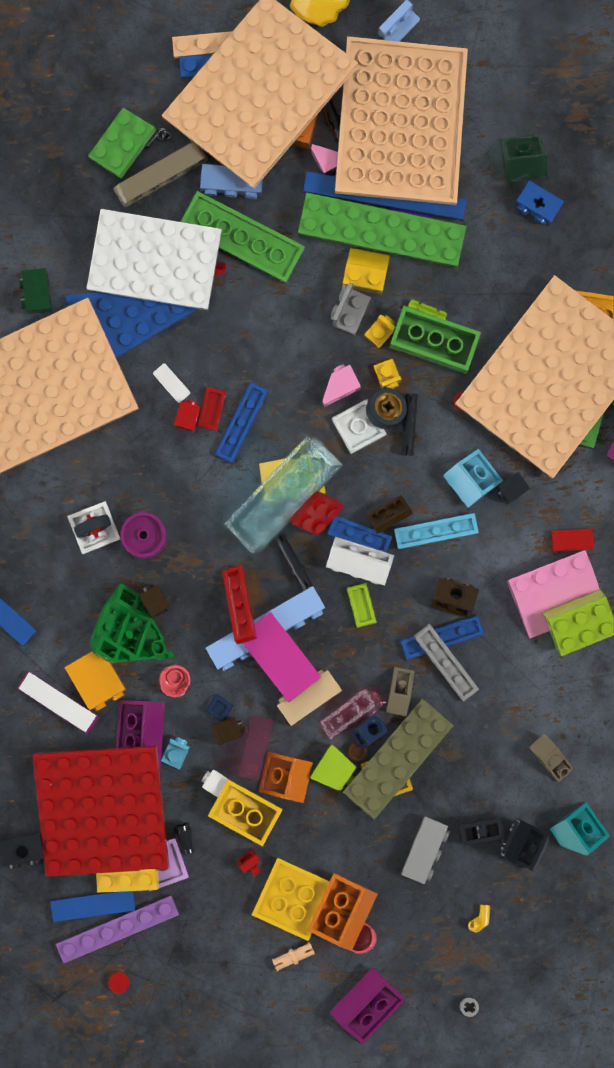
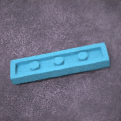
[394,513,479,550]

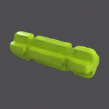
[408,299,447,320]

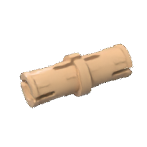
[272,942,315,972]

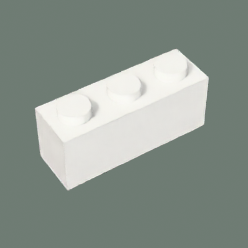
[326,537,394,586]

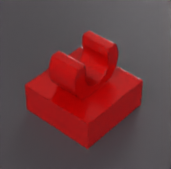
[236,848,261,876]

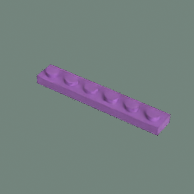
[56,895,179,963]

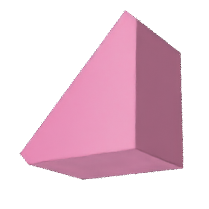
[311,144,338,175]

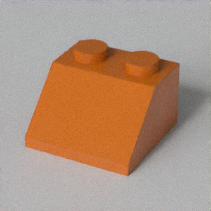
[258,752,313,803]

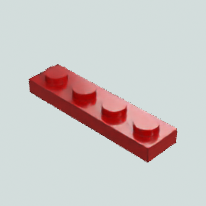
[222,565,257,645]

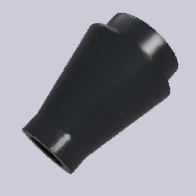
[173,823,195,855]

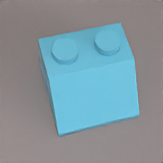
[443,449,503,508]

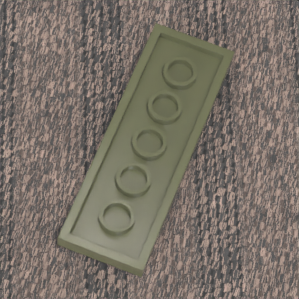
[342,699,454,820]

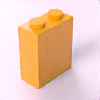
[64,651,127,712]

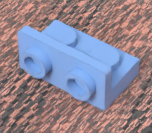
[378,0,420,42]

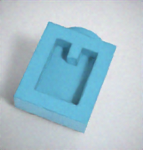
[161,736,190,770]

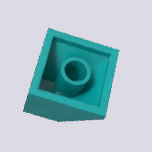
[550,802,610,856]

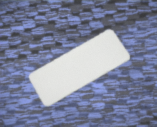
[153,364,190,403]

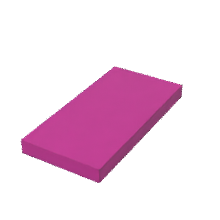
[243,612,321,702]

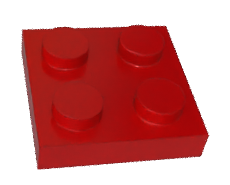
[289,490,344,536]

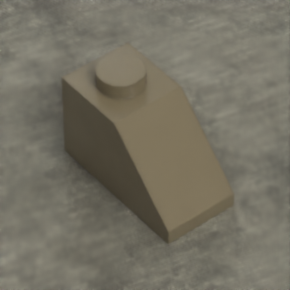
[386,667,415,716]

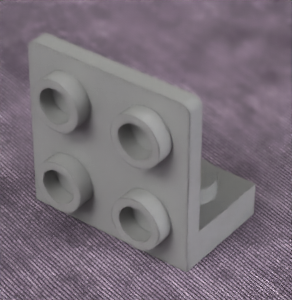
[331,282,371,336]

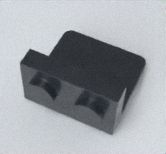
[501,819,552,872]

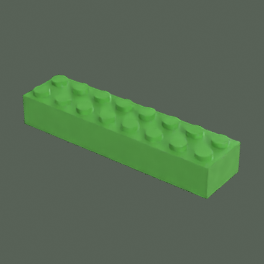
[298,193,466,268]

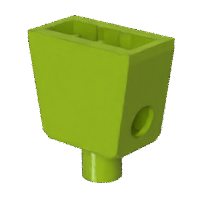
[310,744,356,791]

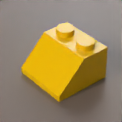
[342,248,390,295]

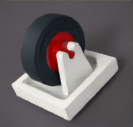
[67,501,121,555]

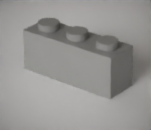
[401,816,450,884]

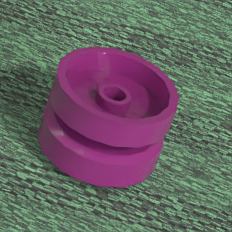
[120,512,167,559]

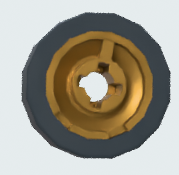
[366,388,407,429]

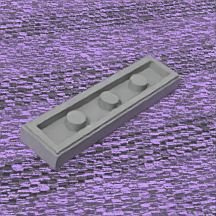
[413,624,479,702]

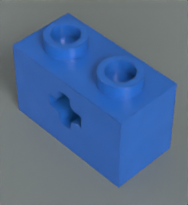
[515,180,564,226]

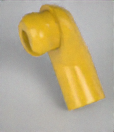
[468,905,490,933]

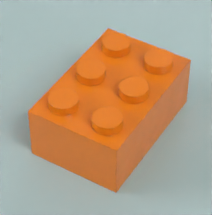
[308,873,378,951]

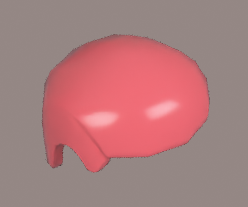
[159,664,191,698]
[352,923,377,954]

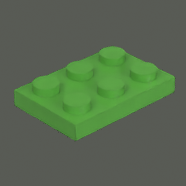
[88,108,156,179]

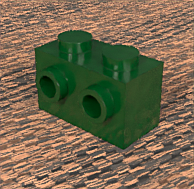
[19,268,52,314]

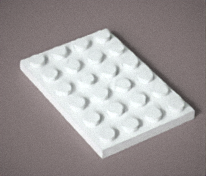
[87,209,222,310]

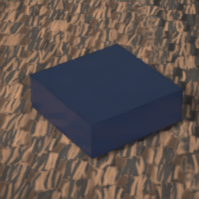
[205,694,234,722]

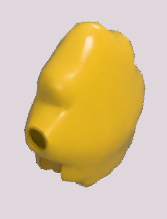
[290,0,350,27]

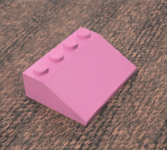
[507,550,600,639]

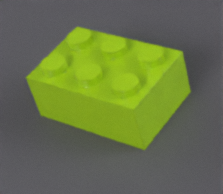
[543,590,614,656]

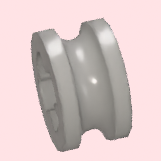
[459,998,479,1017]

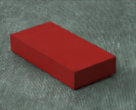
[197,387,227,432]
[551,529,594,552]

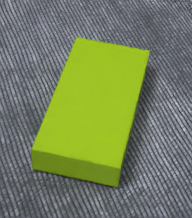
[346,583,377,628]

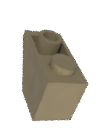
[529,734,574,783]

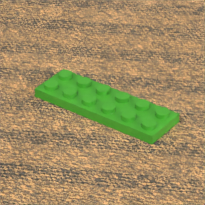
[181,191,305,283]

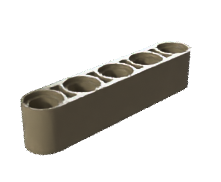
[113,142,209,207]

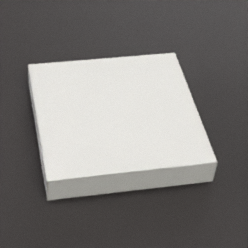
[331,399,387,454]

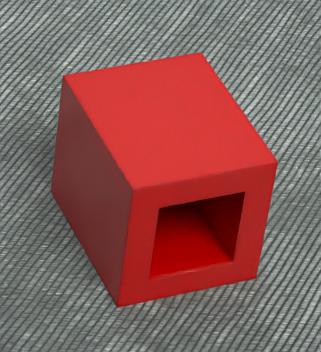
[174,400,201,433]

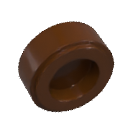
[347,741,368,762]

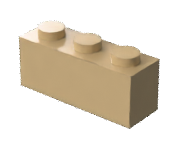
[277,670,342,726]

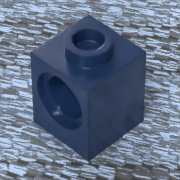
[351,715,388,750]

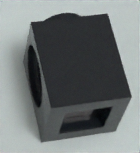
[496,472,530,504]

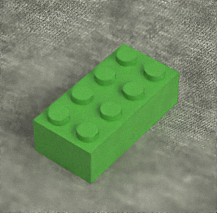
[390,306,481,374]

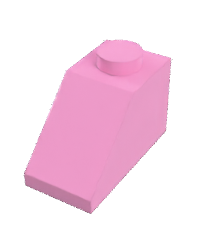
[322,364,361,407]

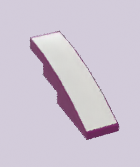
[18,671,99,734]

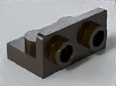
[366,495,413,534]

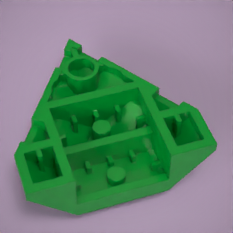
[90,583,175,663]

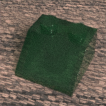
[500,134,548,181]

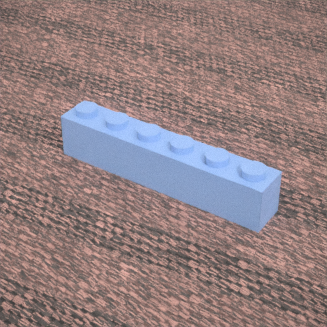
[206,586,325,671]

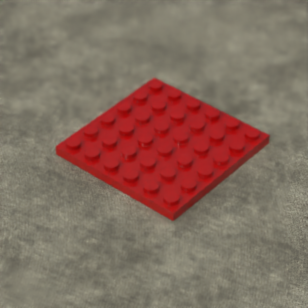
[33,745,169,876]

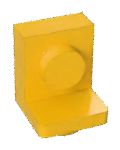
[364,314,396,349]
[373,359,402,389]

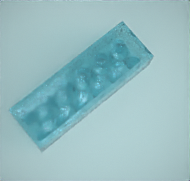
[225,436,343,553]

